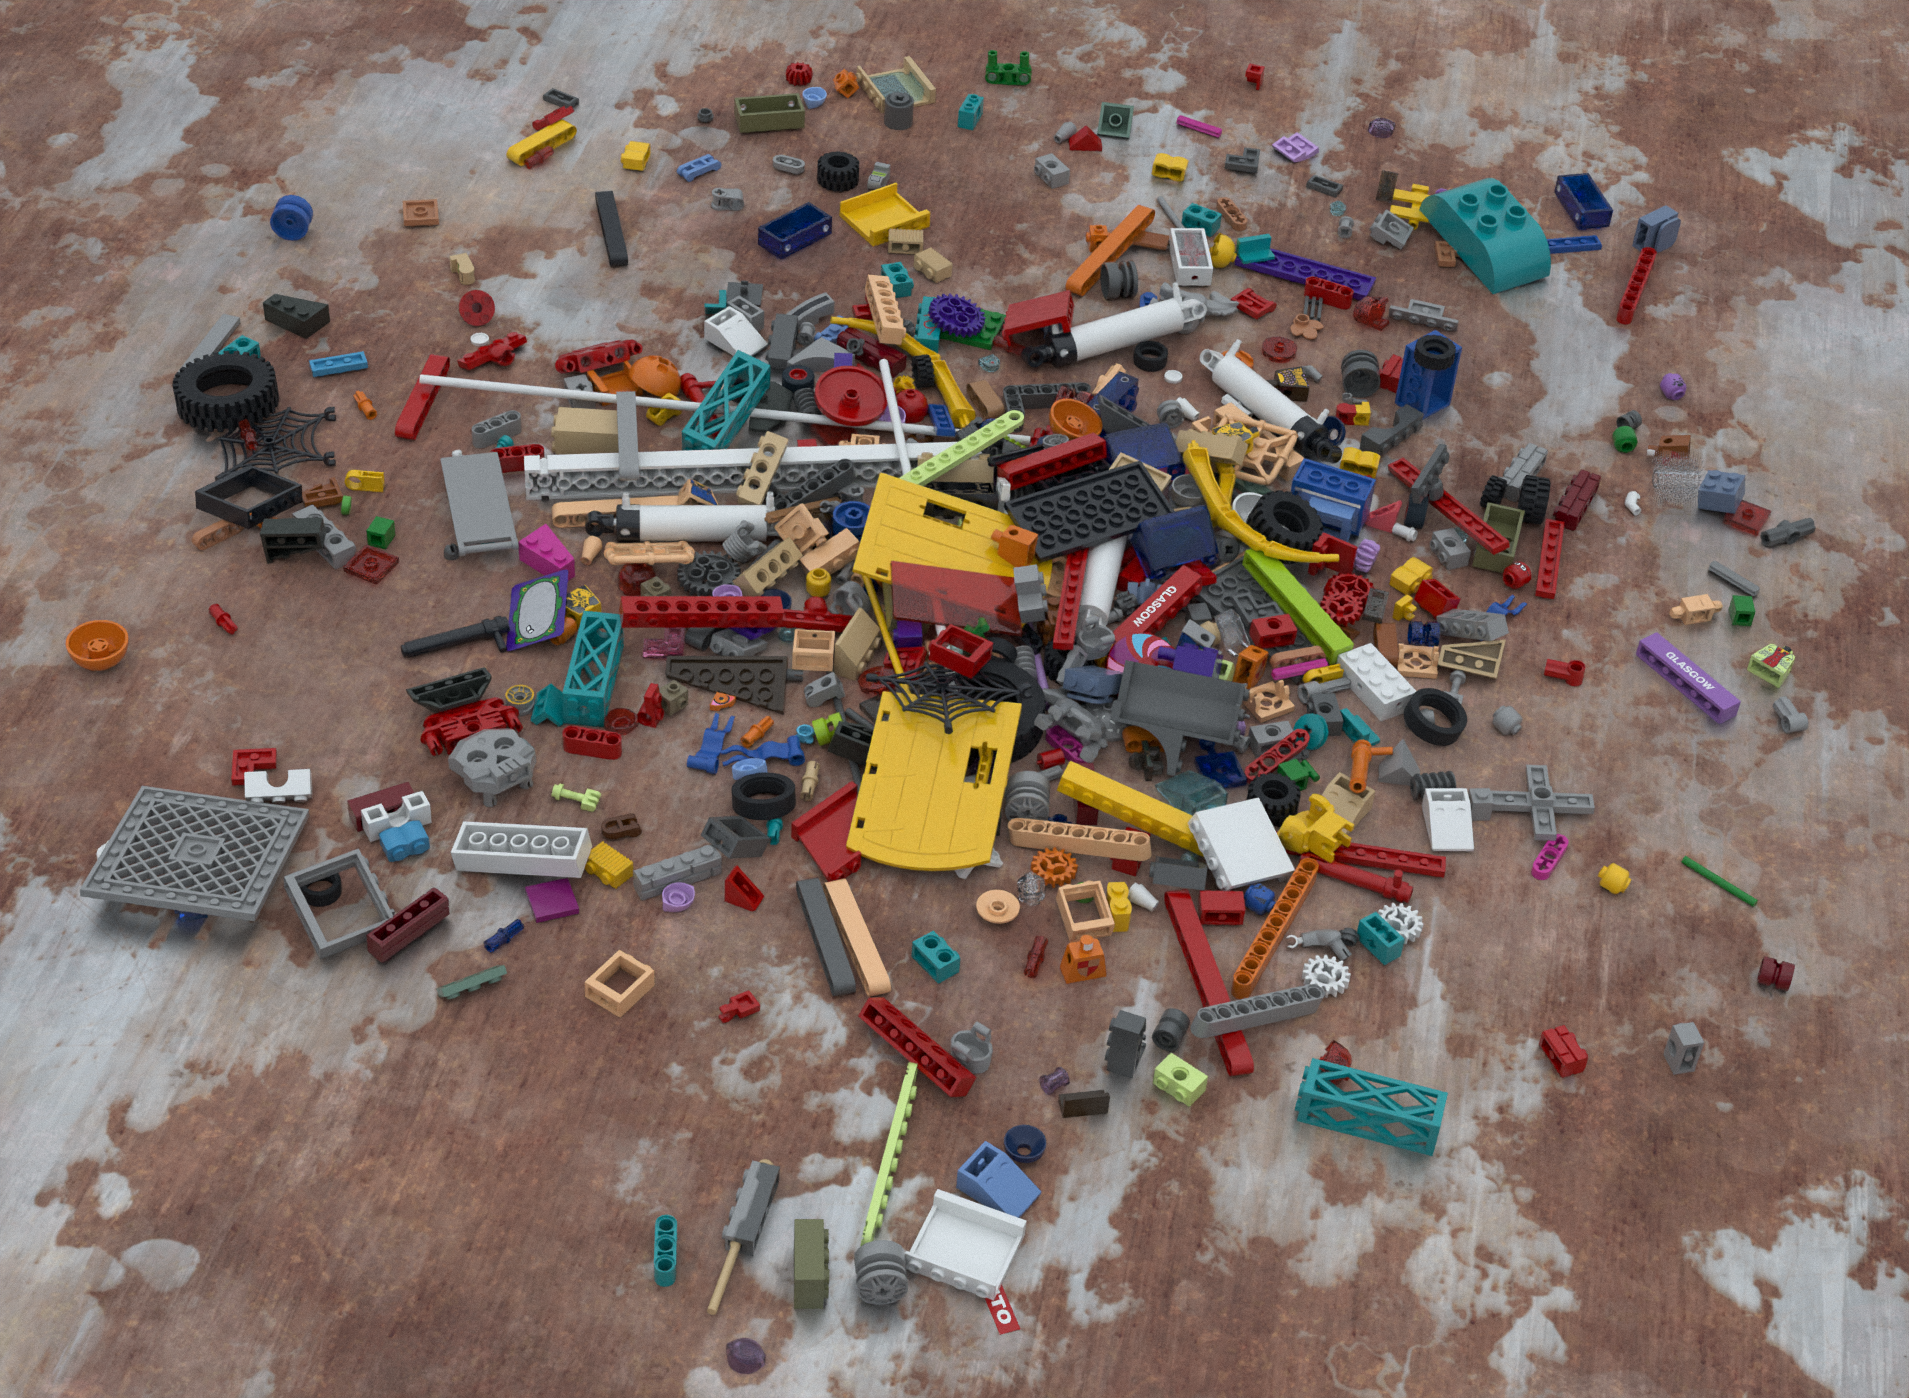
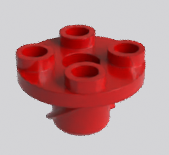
[459,290,495,326]

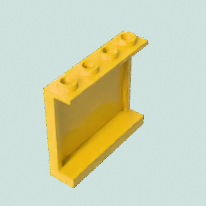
[839,183,930,247]

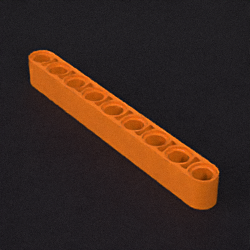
[1065,205,1155,296]
[1231,858,1319,1000]

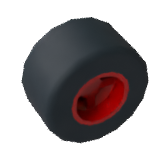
[782,365,815,393]
[1404,493,1429,529]

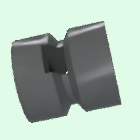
[1152,1008,1190,1051]

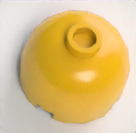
[1209,233,1237,268]

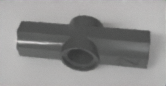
[1760,518,1816,547]

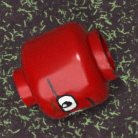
[1503,561,1531,589]

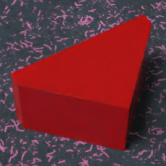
[1068,125,1102,151]
[725,865,765,912]

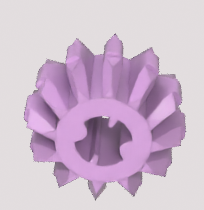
[1354,539,1380,573]

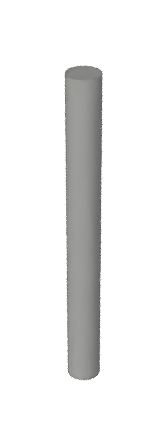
[1157,196,1185,228]

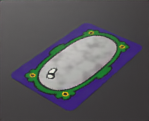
[506,569,568,651]

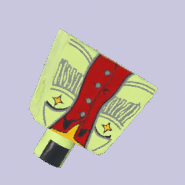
[1747,644,1795,688]

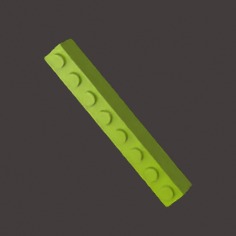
[1242,548,1354,665]

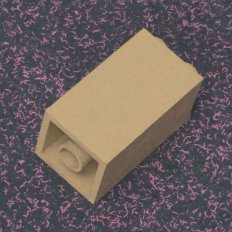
[551,407,619,455]

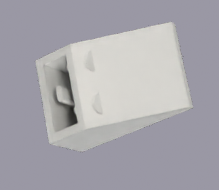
[704,306,768,356]
[1422,788,1474,851]

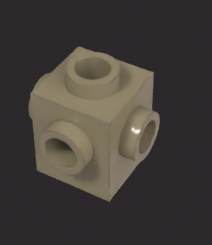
[641,576,672,596]
[659,680,688,716]

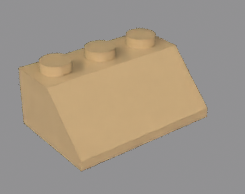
[834,608,882,681]

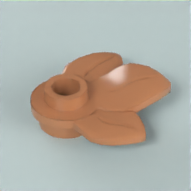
[1290,314,1324,340]

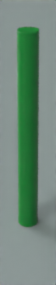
[1681,856,1758,907]

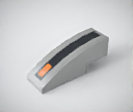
[787,292,835,330]

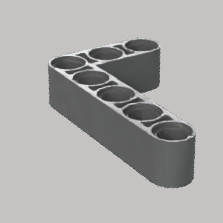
[1002,382,1091,433]
[753,459,856,511]

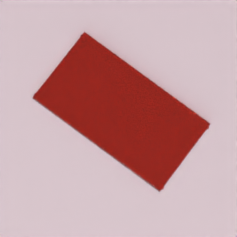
[890,561,1022,636]

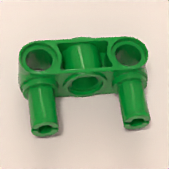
[985,50,1032,85]

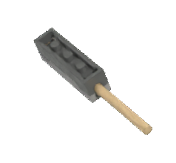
[707,1159,780,1315]

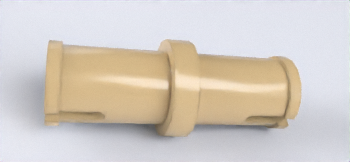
[800,761,820,801]

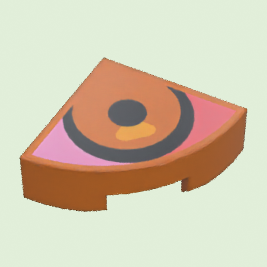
[710,692,736,711]

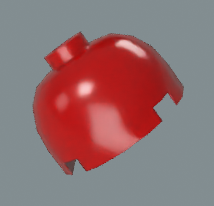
[895,389,928,423]

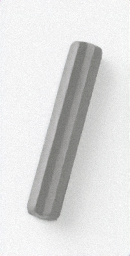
[1708,561,1760,596]

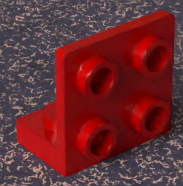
[1308,532,1358,576]

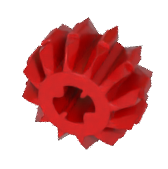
[785,62,813,87]

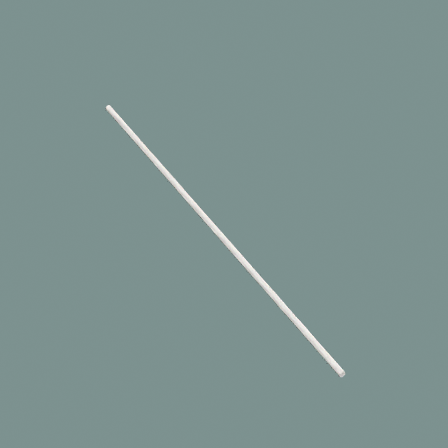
[419,375,1030,445]

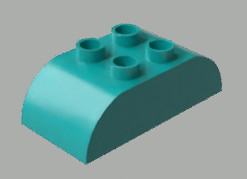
[1419,178,1551,294]

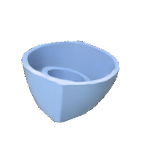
[803,87,827,109]
[732,758,767,780]

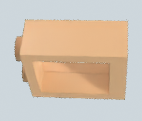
[792,629,835,672]
[1056,881,1115,943]
[585,950,655,1017]

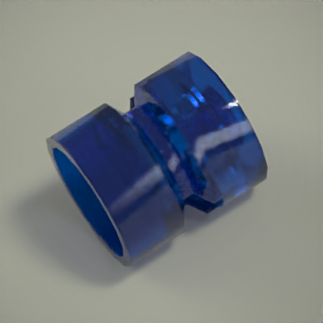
[1407,621,1440,647]

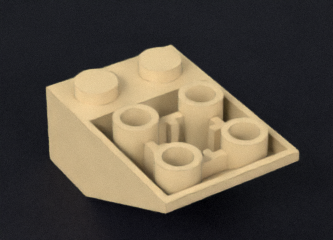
[1322,772,1375,835]

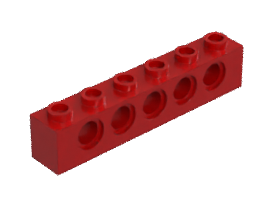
[858,997,977,1097]

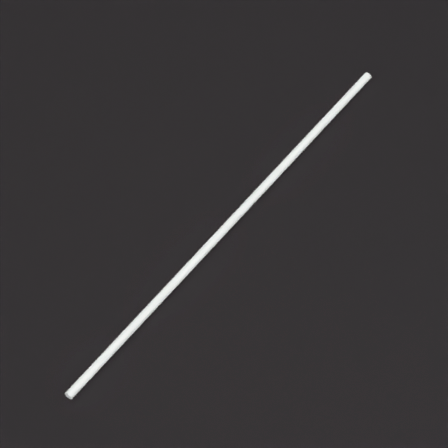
[879,359,958,691]

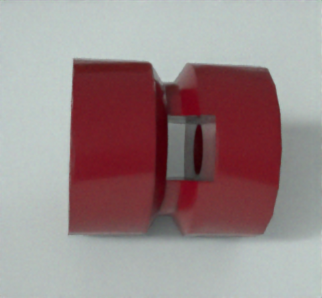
[1757,956,1795,991]

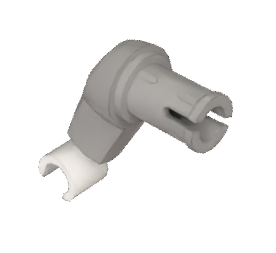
[1286,929,1352,961]

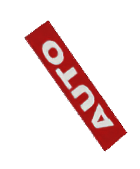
[985,1284,1020,1335]

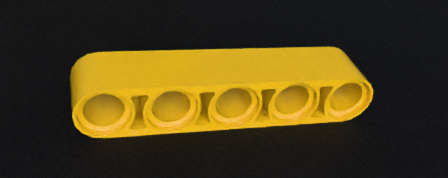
[506,119,577,166]

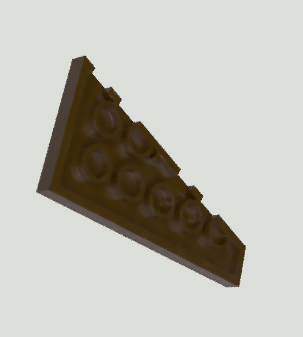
[665,656,788,715]

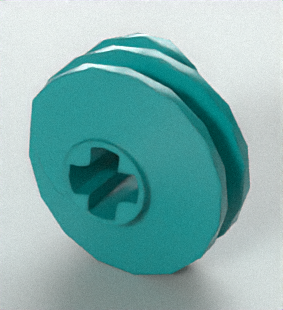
[1293,713,1329,750]

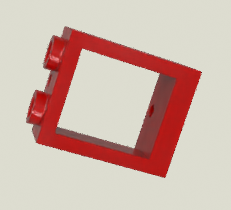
[928,624,994,679]

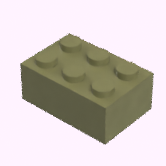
[794,1219,829,1309]

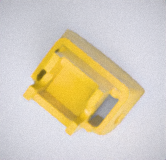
[1277,793,1354,863]

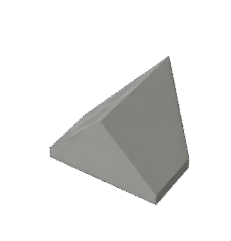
[1378,739,1420,786]

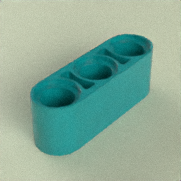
[654,1214,677,1287]

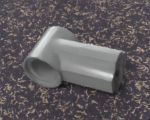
[1772,696,1809,733]

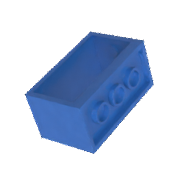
[1395,330,1462,420]
[1291,458,1376,536]

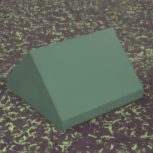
[1097,102,1134,139]

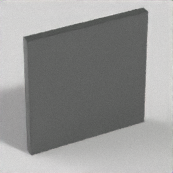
[727,280,763,307]

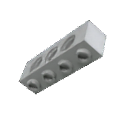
[292,505,356,570]
[1436,609,1509,641]

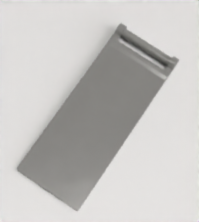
[440,452,519,557]

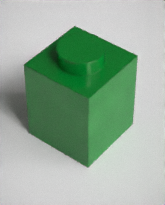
[366,516,396,550]
[1728,595,1756,626]

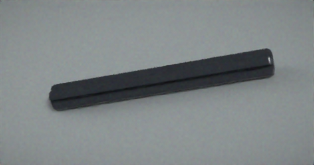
[987,444,1045,467]

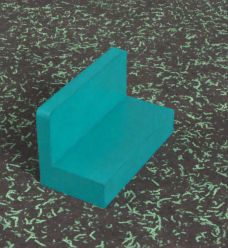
[1235,234,1275,264]
[704,290,727,314]
[530,683,563,727]
[1340,708,1380,746]

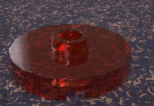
[1261,336,1297,363]
[858,666,897,695]

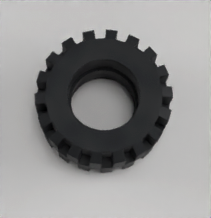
[817,151,859,192]
[1517,475,1551,525]
[1043,635,1094,684]
[1247,773,1301,827]

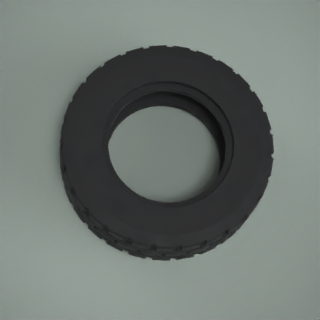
[920,657,1046,767]

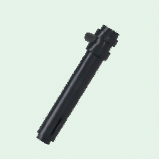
[400,616,510,658]

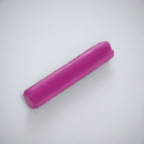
[1176,115,1222,138]
[1271,658,1328,680]

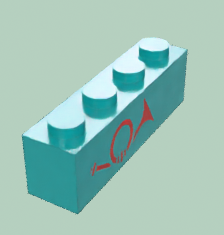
[914,296,941,353]

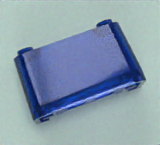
[1130,505,1220,579]

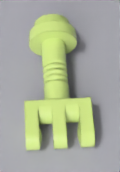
[551,783,601,812]

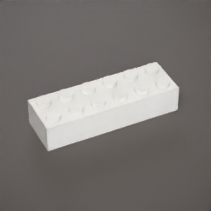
[451,821,592,878]

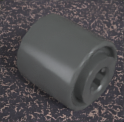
[884,92,914,130]

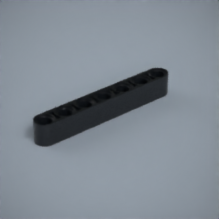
[595,191,628,267]

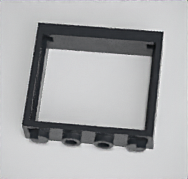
[195,465,303,529]

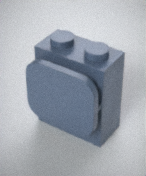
[1632,205,1681,252]
[1063,665,1123,704]

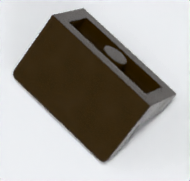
[1058,1090,1110,1118]

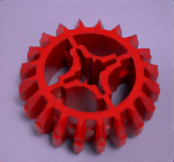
[1323,572,1376,614]

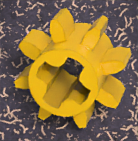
[893,375,915,394]

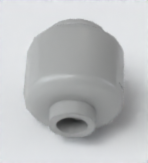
[1492,705,1523,735]

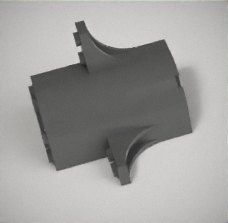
[1110,660,1250,776]

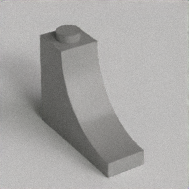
[787,337,855,372]

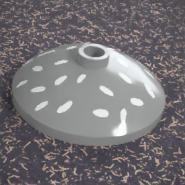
[1081,697,1136,742]

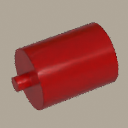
[1036,748,1065,770]

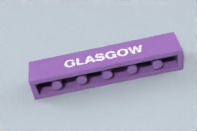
[1636,632,1741,724]

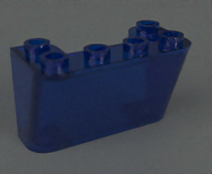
[1103,423,1186,480]

